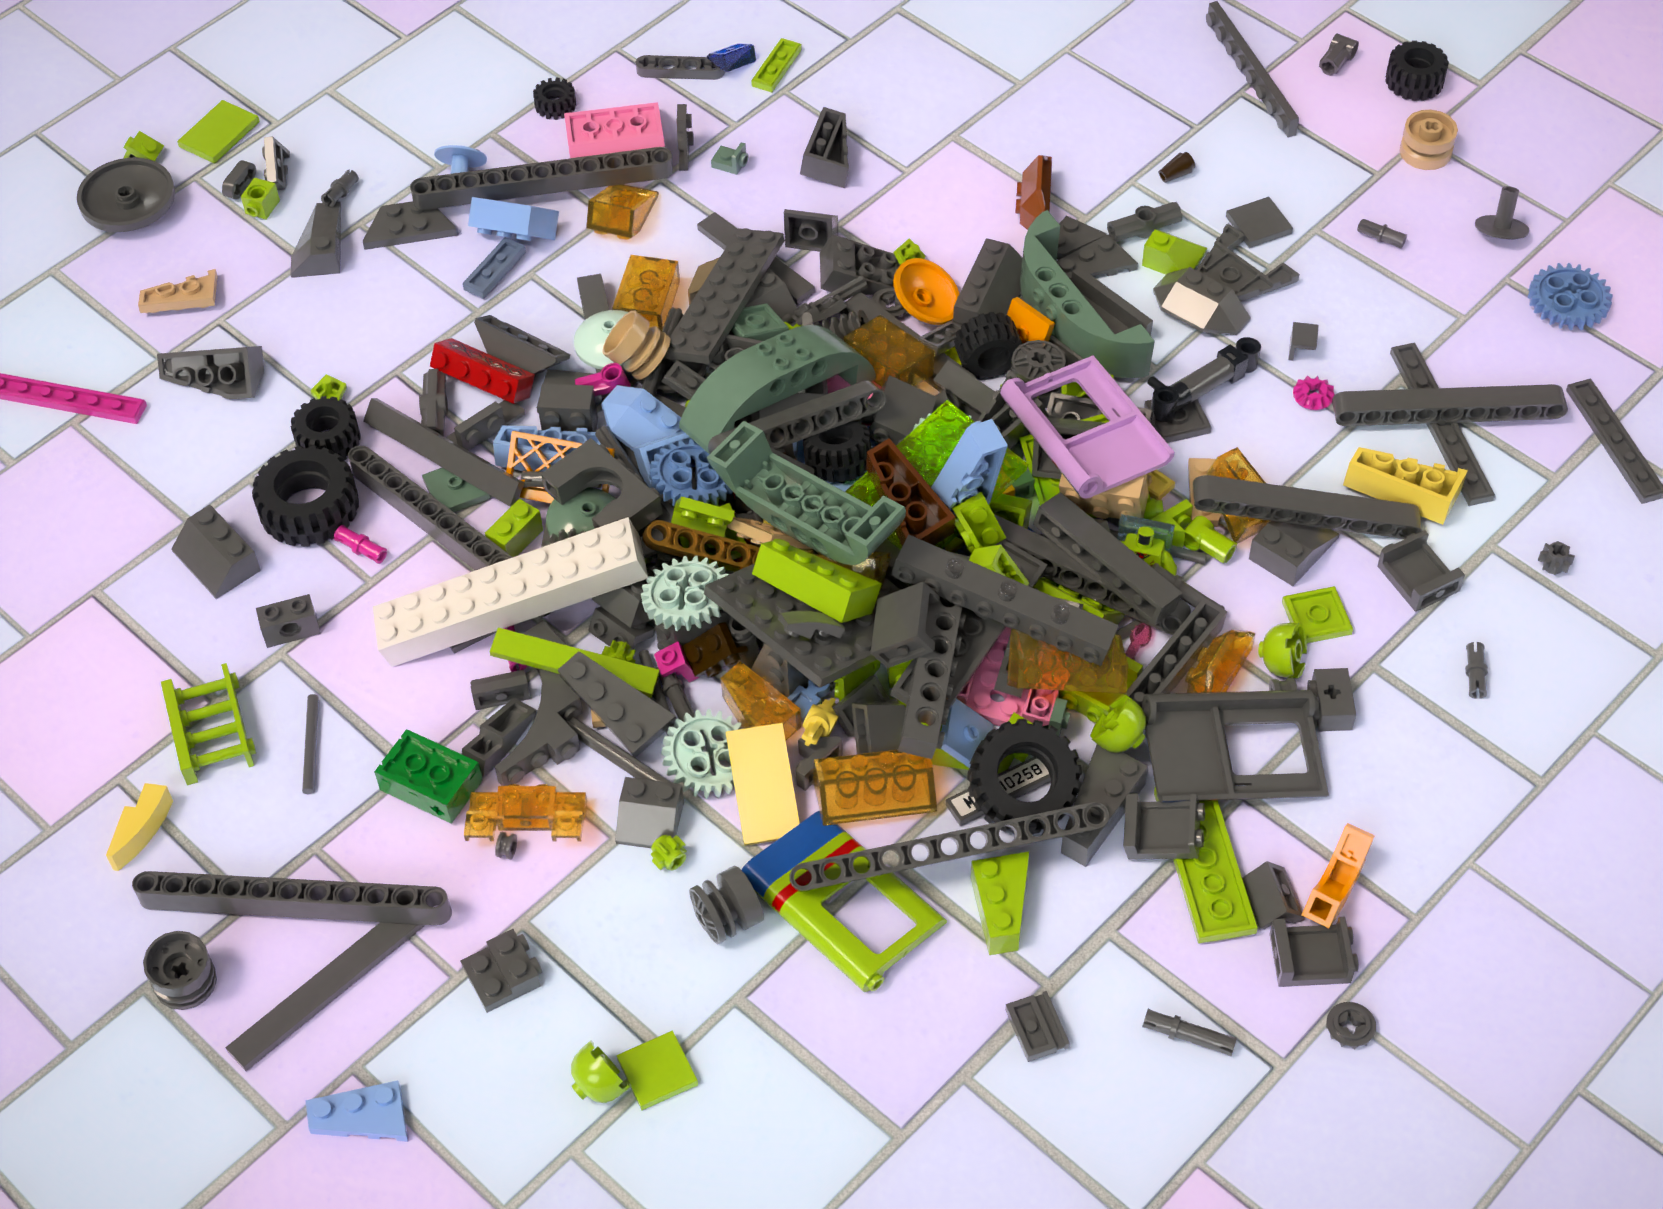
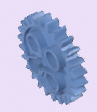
[1528,263,1613,330]
[649,439,733,506]

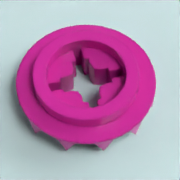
[1293,375,1335,410]

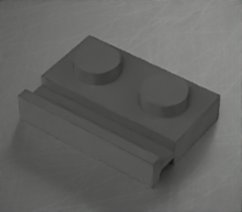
[1005,991,1070,1062]

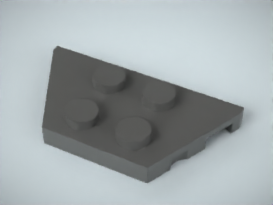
[363,201,457,250]

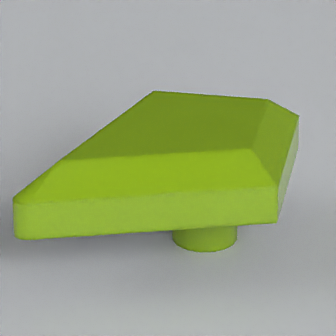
[893,238,926,265]
[310,374,347,401]

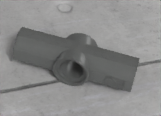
[1107,201,1183,242]
[419,369,448,436]

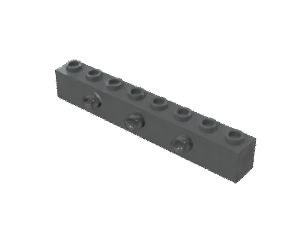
[891,535,1119,666]

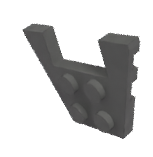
[1196,223,1300,302]

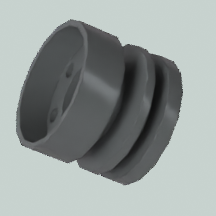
[1011,340,1066,408]
[689,865,764,945]
[143,930,217,1010]

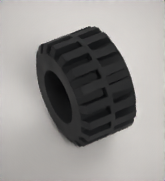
[1385,40,1449,101]
[954,312,1022,379]
[290,396,361,461]
[803,420,871,483]

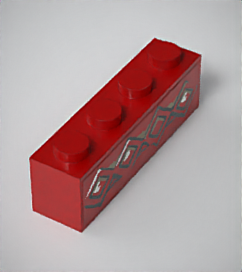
[430,338,535,404]

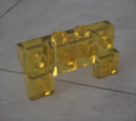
[464,784,587,842]

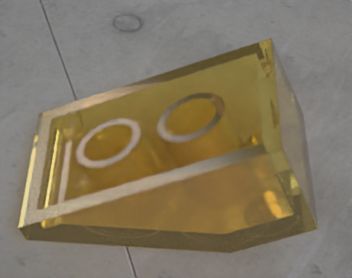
[586,184,659,240]

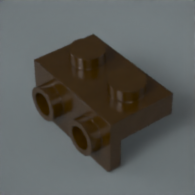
[682,622,748,678]

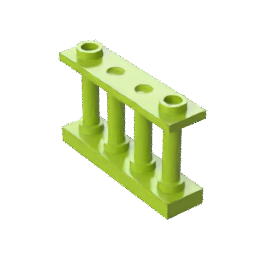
[160,663,257,786]

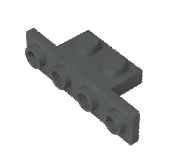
[446,400,525,450]

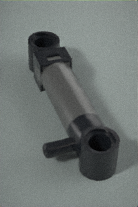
[1147,337,1261,422]

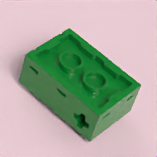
[374,729,483,824]

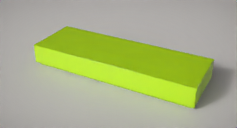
[751,38,802,93]

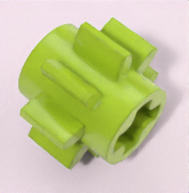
[602,640,636,663]
[650,835,687,871]

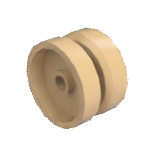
[1399,109,1458,170]

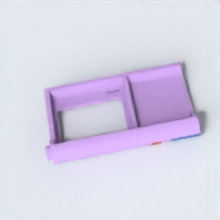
[1000,355,1175,499]

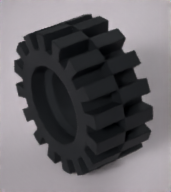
[533,77,576,120]

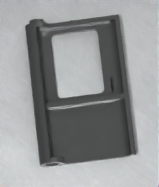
[1142,690,1329,802]

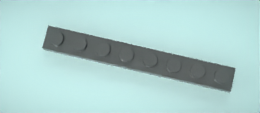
[1206,1,1299,138]

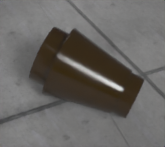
[1158,152,1195,183]

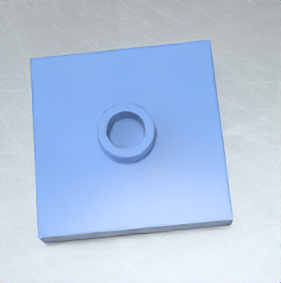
[941,699,993,768]

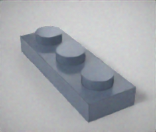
[462,237,526,299]

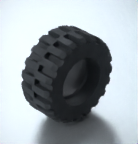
[252,446,359,547]
[967,719,1082,835]

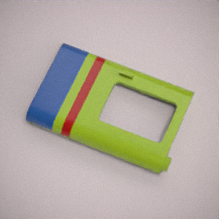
[742,810,947,992]

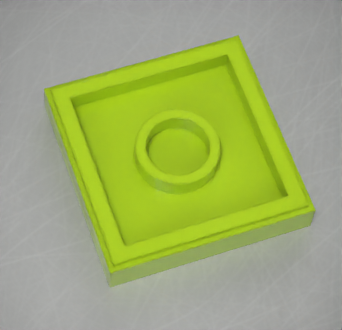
[1282,586,1353,644]
[616,1030,698,1111]

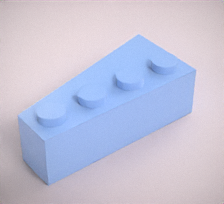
[931,419,1008,517]

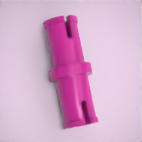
[334,525,387,564]

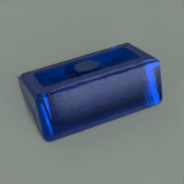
[707,43,756,72]

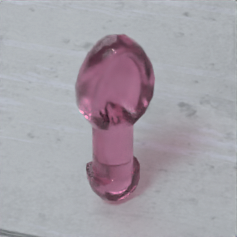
[1123,623,1152,661]

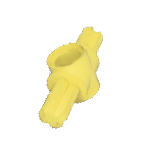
[801,697,839,746]

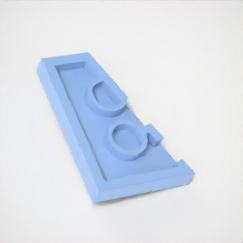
[305,1080,408,1142]

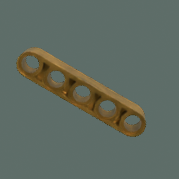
[643,520,760,572]

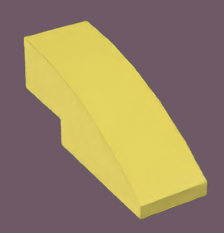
[106,783,173,871]

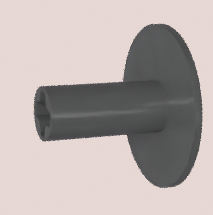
[1475,186,1530,239]

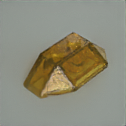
[1185,630,1256,693]

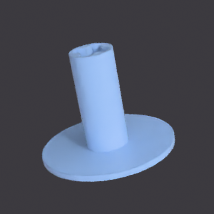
[434,145,487,174]

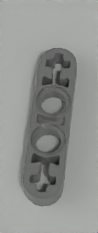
[635,55,725,80]

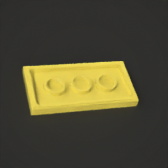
[726,723,800,846]

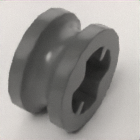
[495,831,517,860]

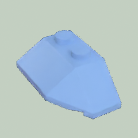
[601,385,682,450]

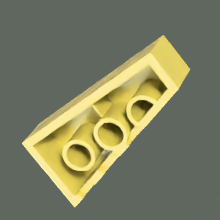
[1343,447,1468,525]

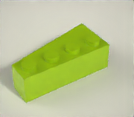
[752,539,882,623]

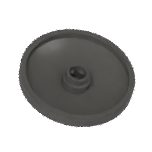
[77,157,175,232]

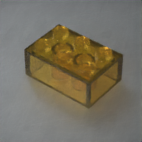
[612,254,680,332]
[844,315,935,387]

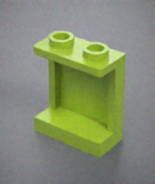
[1059,648,1143,723]

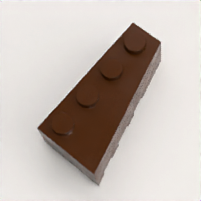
[866,438,956,546]

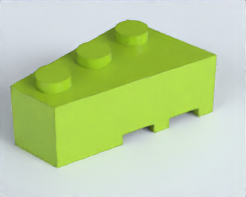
[970,851,1029,956]

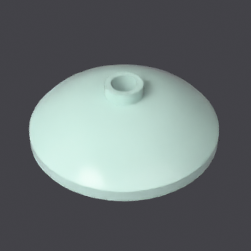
[574,310,628,370]

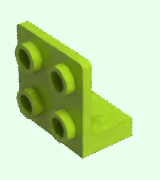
[952,492,1006,554]

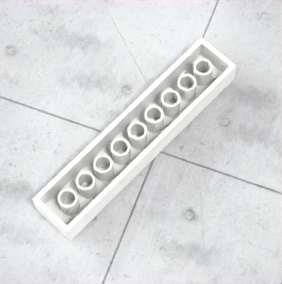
[372,517,648,667]

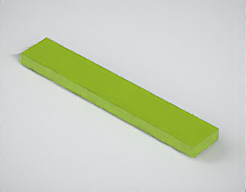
[489,628,660,698]

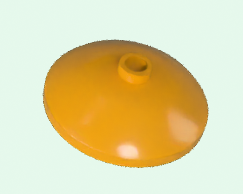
[893,258,960,325]

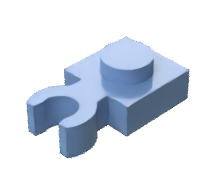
[782,679,830,723]

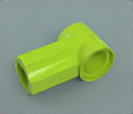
[1184,516,1237,563]

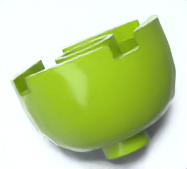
[1258,623,1307,679]
[1090,694,1146,753]
[571,1040,631,1103]

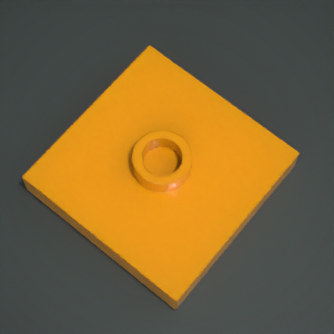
[1007,297,1055,344]

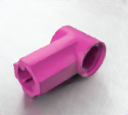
[575,363,631,397]

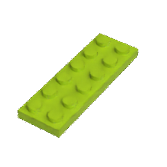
[1154,787,1258,944]

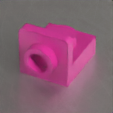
[654,642,699,683]

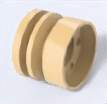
[602,310,671,380]

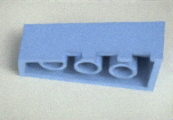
[493,425,601,472]

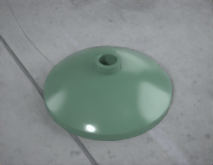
[546,487,616,537]

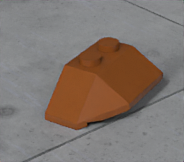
[1015,155,1052,230]

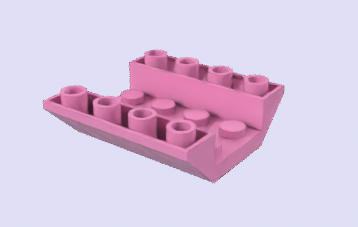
[564,102,665,158]
[957,627,1069,726]

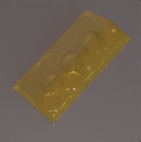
[1007,629,1128,694]
[813,750,937,826]

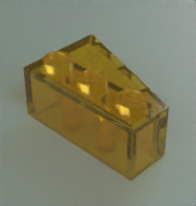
[720,661,802,741]

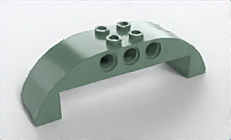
[1020,210,1155,378]
[679,325,876,454]
[707,421,906,565]

